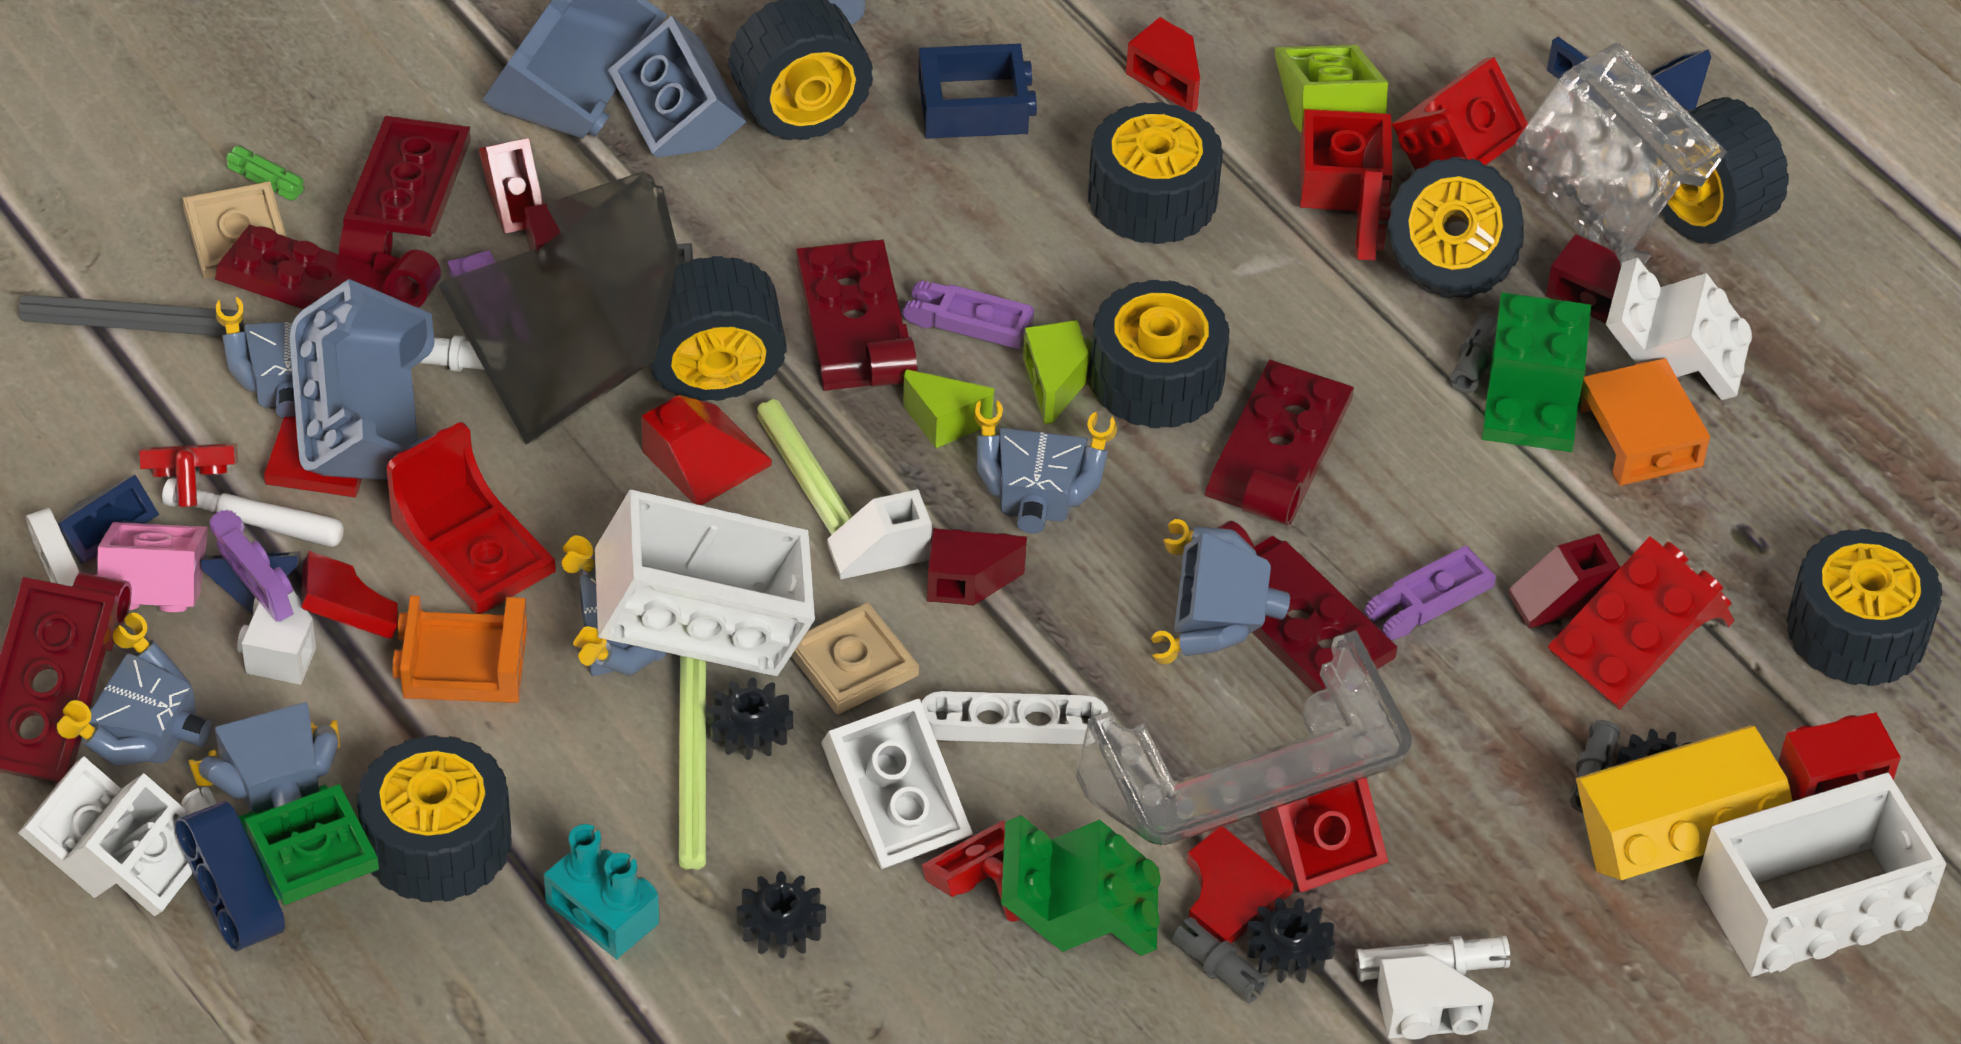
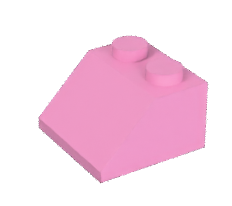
[97,522,208,612]

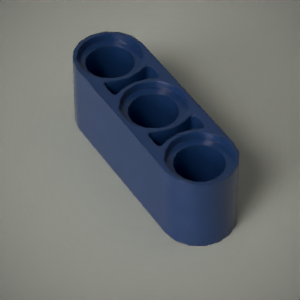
[175,801,285,952]

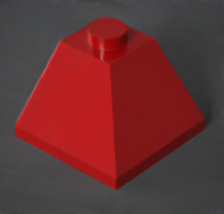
[641,395,772,506]
[1254,768,1388,893]

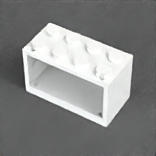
[595,489,815,676]
[1696,773,1947,977]

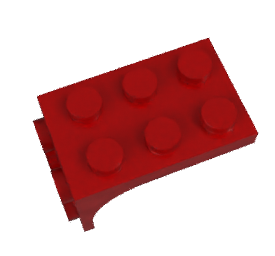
[1392,57,1532,171]
[386,422,556,614]
[1547,536,1735,710]

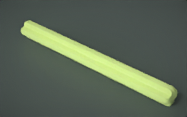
[679,655,706,870]

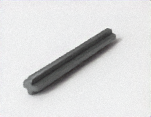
[19,294,244,336]

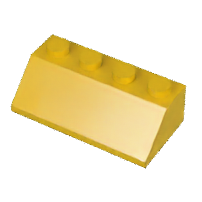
[1576,725,1792,880]

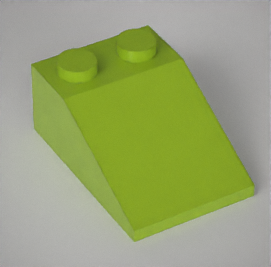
[1275,45,1388,133]

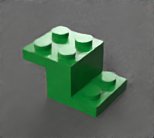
[1482,292,1591,452]
[238,784,379,905]
[1001,815,1161,956]

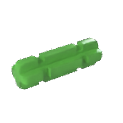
[226,145,305,201]

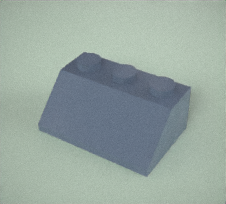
[608,16,746,158]

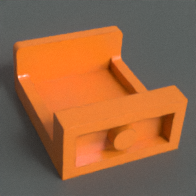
[1578,358,1710,486]
[393,595,528,703]

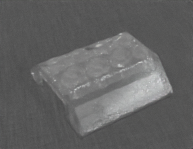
[1516,43,1727,266]

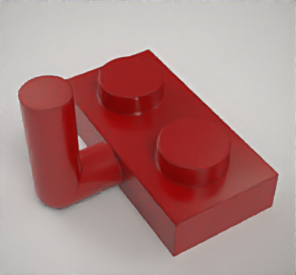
[1354,168,1391,261]
[139,443,238,507]
[922,820,1021,922]

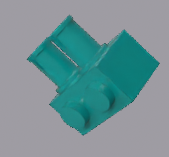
[544,824,659,960]

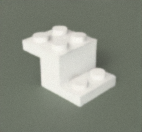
[1606,257,1752,400]
[18,756,193,916]

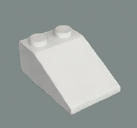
[821,699,973,870]

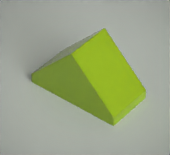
[903,369,995,449]

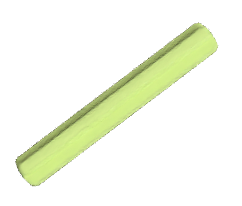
[757,399,853,535]

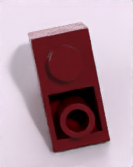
[927,528,1027,606]
[1508,533,1620,628]

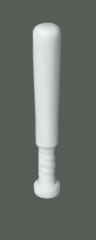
[162,478,344,547]

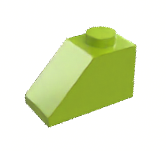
[1023,320,1092,424]

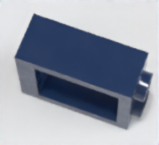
[918,43,1037,139]

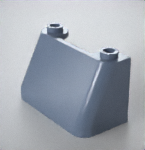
[482,0,667,139]
[289,279,434,480]

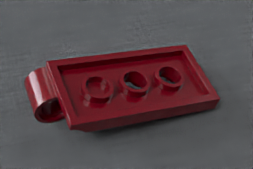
[339,116,471,266]
[215,224,441,309]
[796,239,917,391]
[1205,359,1354,526]
[1217,521,1398,703]
[0,572,132,784]

